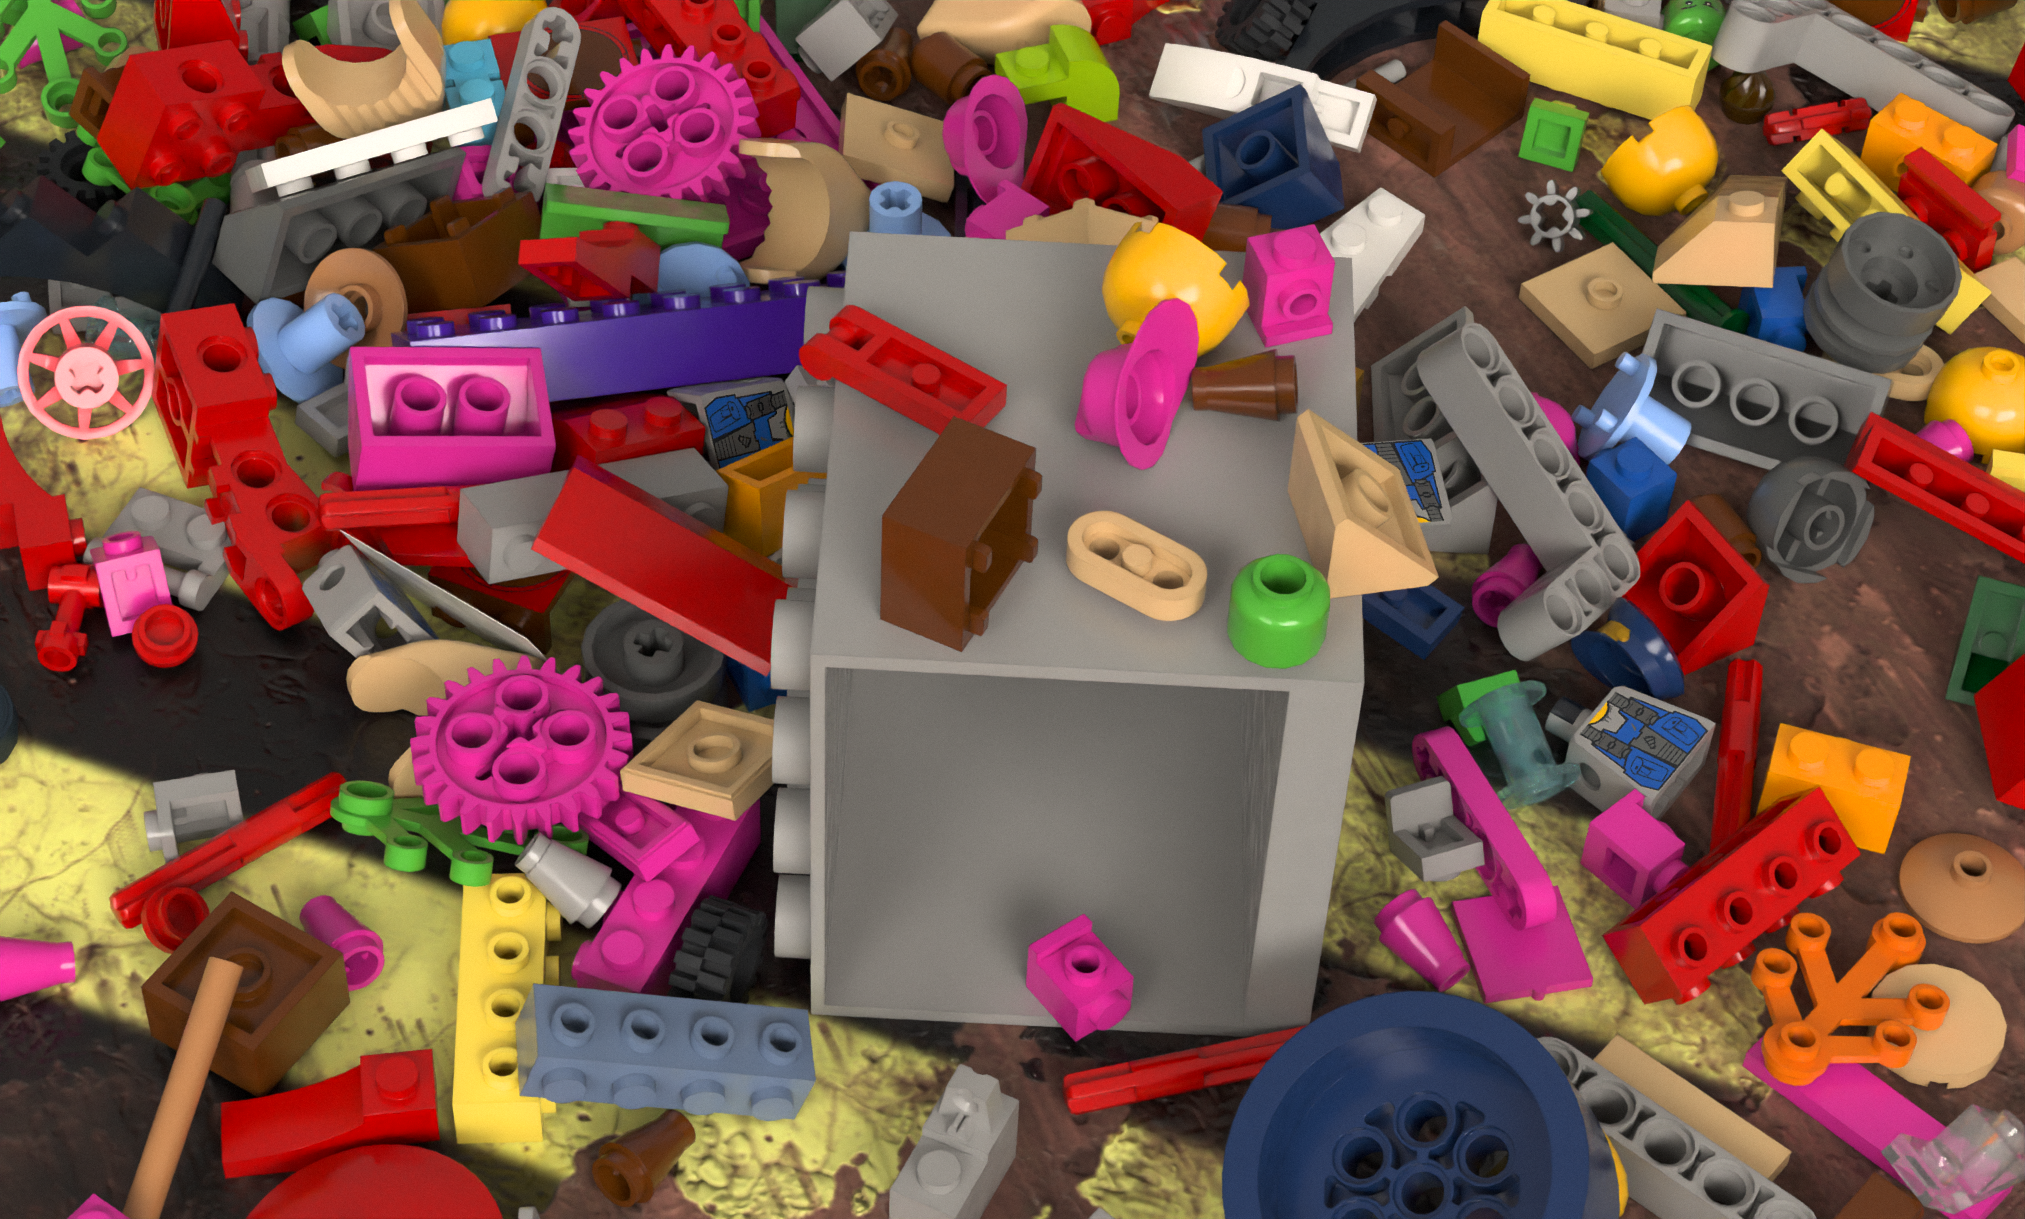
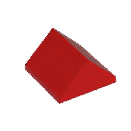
[1622,500,1770,676]

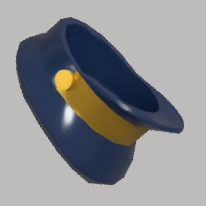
[1571,597,1684,701]

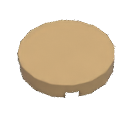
[1866,964,2007,1089]

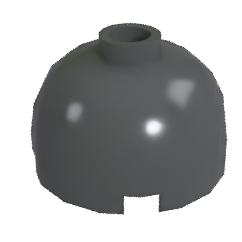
[1746,456,1874,583]

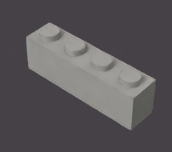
[457,448,729,584]

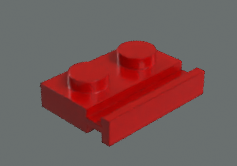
[1897,147,2002,274]

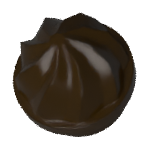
[1719,71,1776,125]

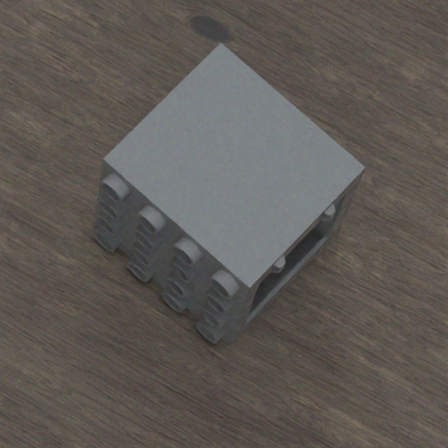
[771,231,1364,1037]

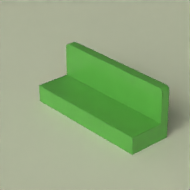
[539,183,730,252]

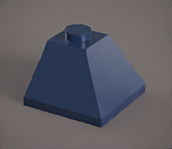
[1202,84,1345,230]

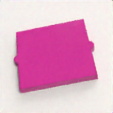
[1450,885,1593,1004]

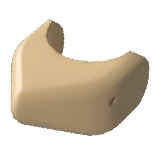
[282,0,446,139]
[917,0,1092,65]
[739,138,871,284]
[346,639,545,799]

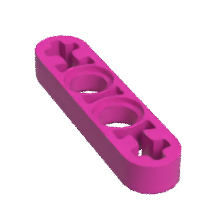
[1412,726,1557,931]

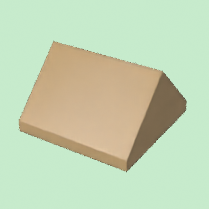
[1287,409,1439,599]

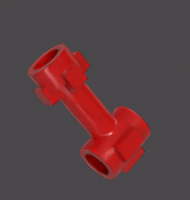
[35,563,104,672]

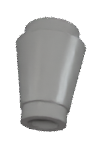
[515,832,621,928]

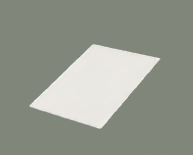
[340,530,561,674]

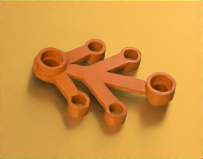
[1751,912,1950,1086]

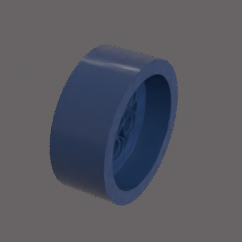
[1222,991,1620,1219]

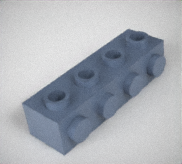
[515,983,816,1121]

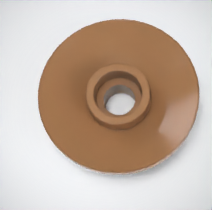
[304,248,408,369]
[1898,833,2025,944]

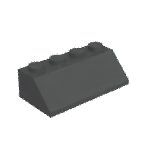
[212,146,466,304]
[1642,308,1894,470]

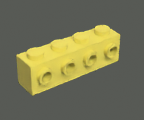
[1478,0,1713,120]
[1781,129,1992,335]
[452,873,563,1144]

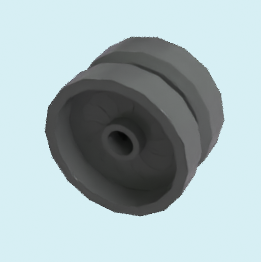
[581,599,728,758]

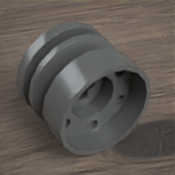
[1803,212,1962,374]

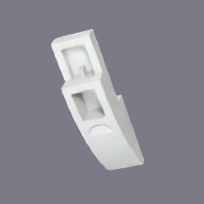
[1149,43,1377,153]

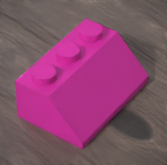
[348,347,556,491]

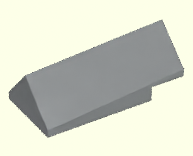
[1371,306,1498,554]

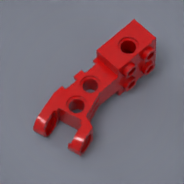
[96,40,433,190]
[152,303,385,631]

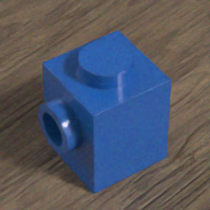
[1586,437,1677,542]

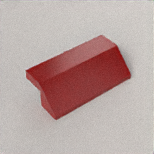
[1844,412,2025,564]
[531,455,799,677]

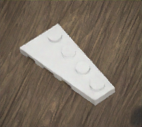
[245,98,498,197]
[1320,187,1425,322]

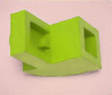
[995,24,1120,122]

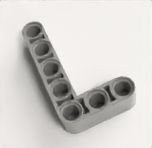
[1711,0,2015,154]
[1417,322,1640,661]
[1426,1037,1817,1219]

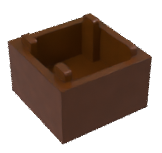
[371,187,541,314]
[880,416,1043,652]
[141,891,350,1097]

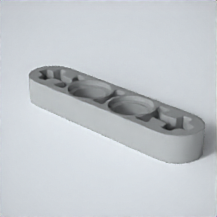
[482,7,581,202]

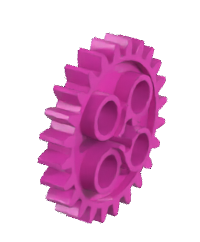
[568,44,761,203]
[410,655,633,845]

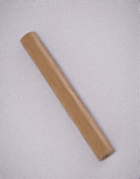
[122,957,244,1219]

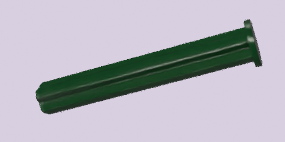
[1575,190,1750,334]

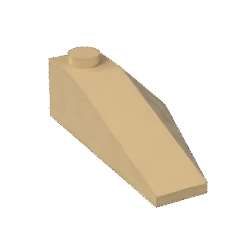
[1652,175,1788,288]

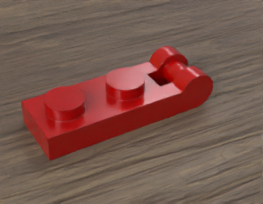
[798,305,1007,435]

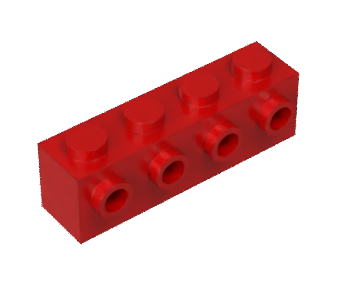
[618,0,801,138]
[1602,786,1861,1005]

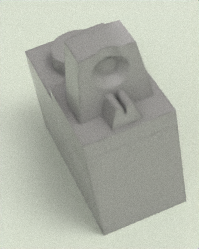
[889,1064,1019,1219]

